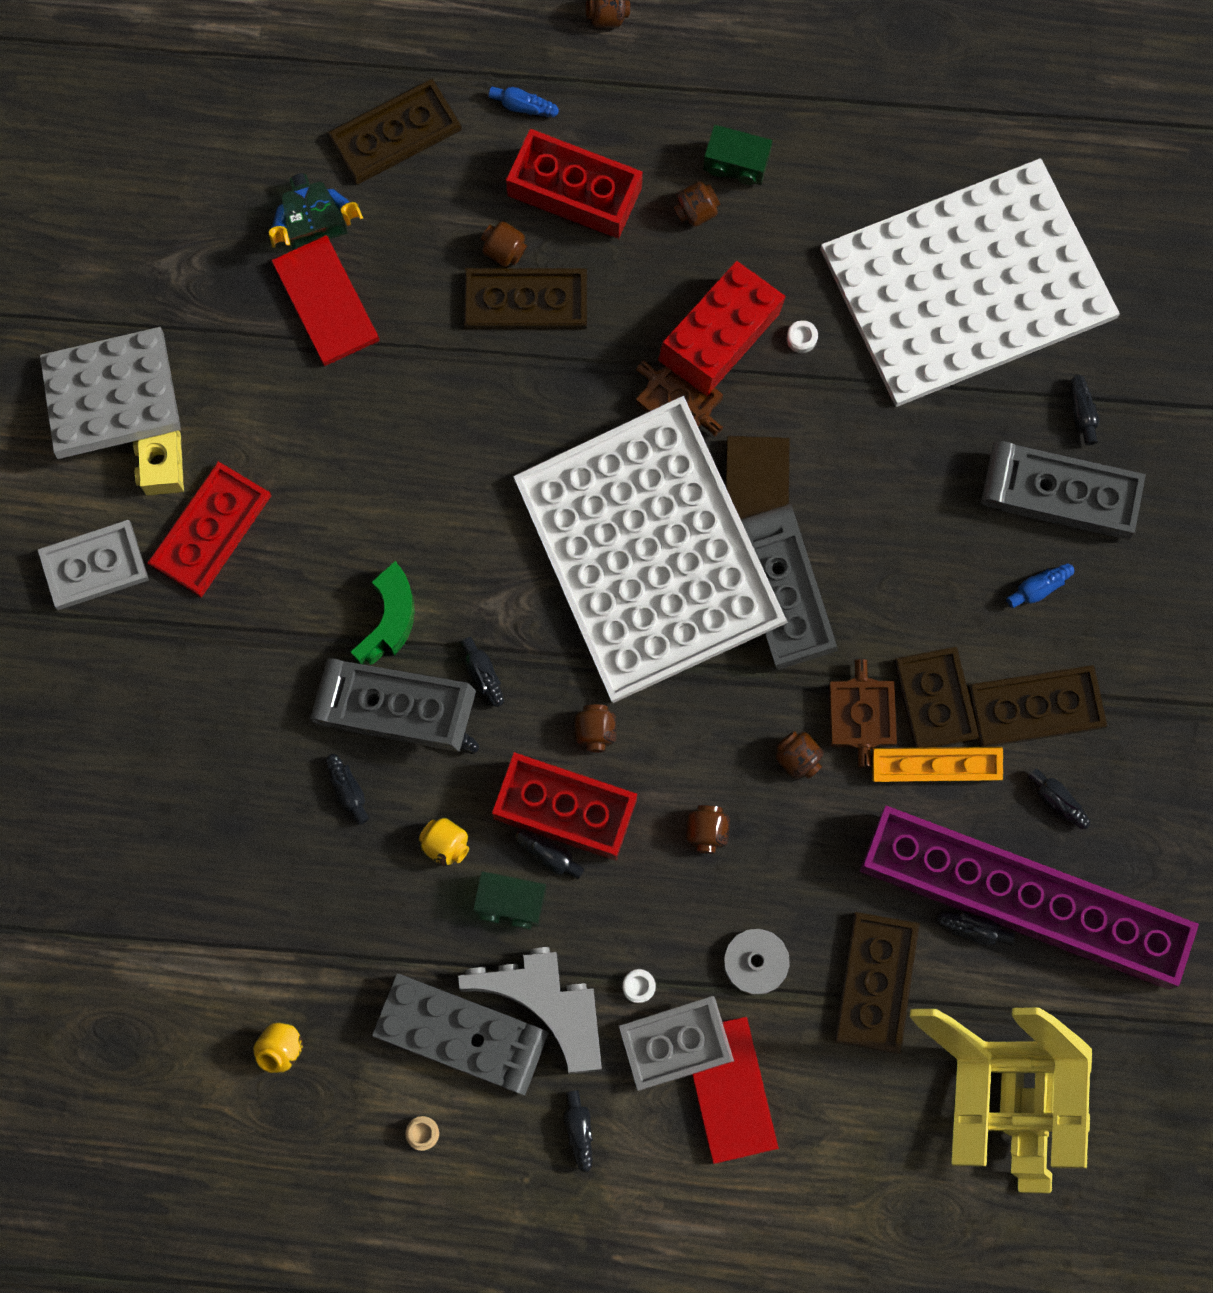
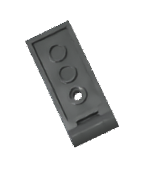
[981,441,1146,540]
[741,503,838,670]
[310,658,476,752]
[372,973,549,1096]

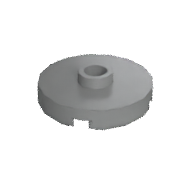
[724,929,790,995]

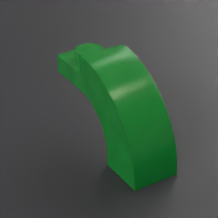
[351,561,415,665]

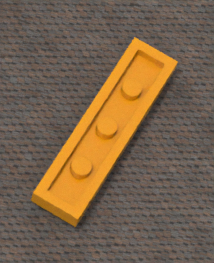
[872,747,1003,782]

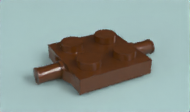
[636,360,723,437]
[829,659,897,768]

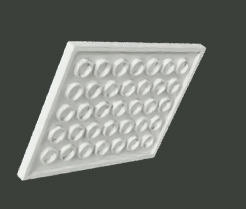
[820,158,1120,407]
[513,396,788,703]

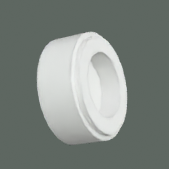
[786,321,818,353]
[622,969,655,1004]

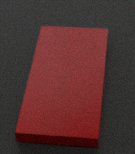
[272,235,380,366]
[148,461,272,598]
[692,1017,779,1164]

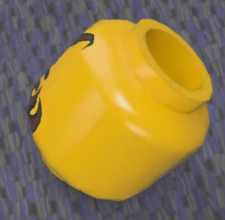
[419,818,469,867]
[253,1023,303,1073]

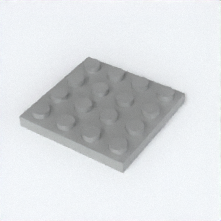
[40,327,181,459]

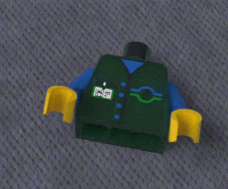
[269,173,363,250]

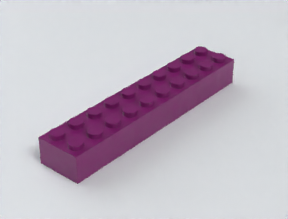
[859,805,1199,990]

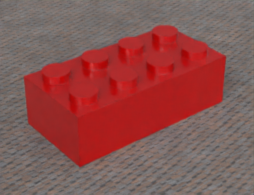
[506,129,643,239]
[658,261,786,396]
[492,752,638,861]

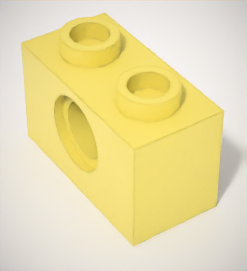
[133,430,184,495]

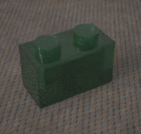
[473,871,547,930]

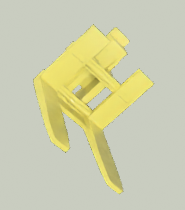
[910,1007,1092,1193]

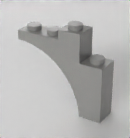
[458,947,602,1074]

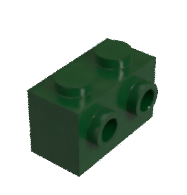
[703,124,773,185]

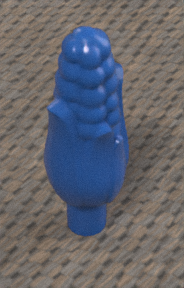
[489,86,559,118]
[1006,564,1075,609]

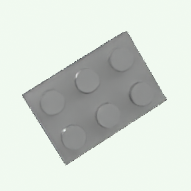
[38,520,149,610]
[619,996,734,1091]

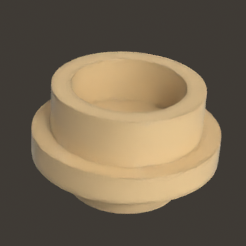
[406,1116,439,1151]

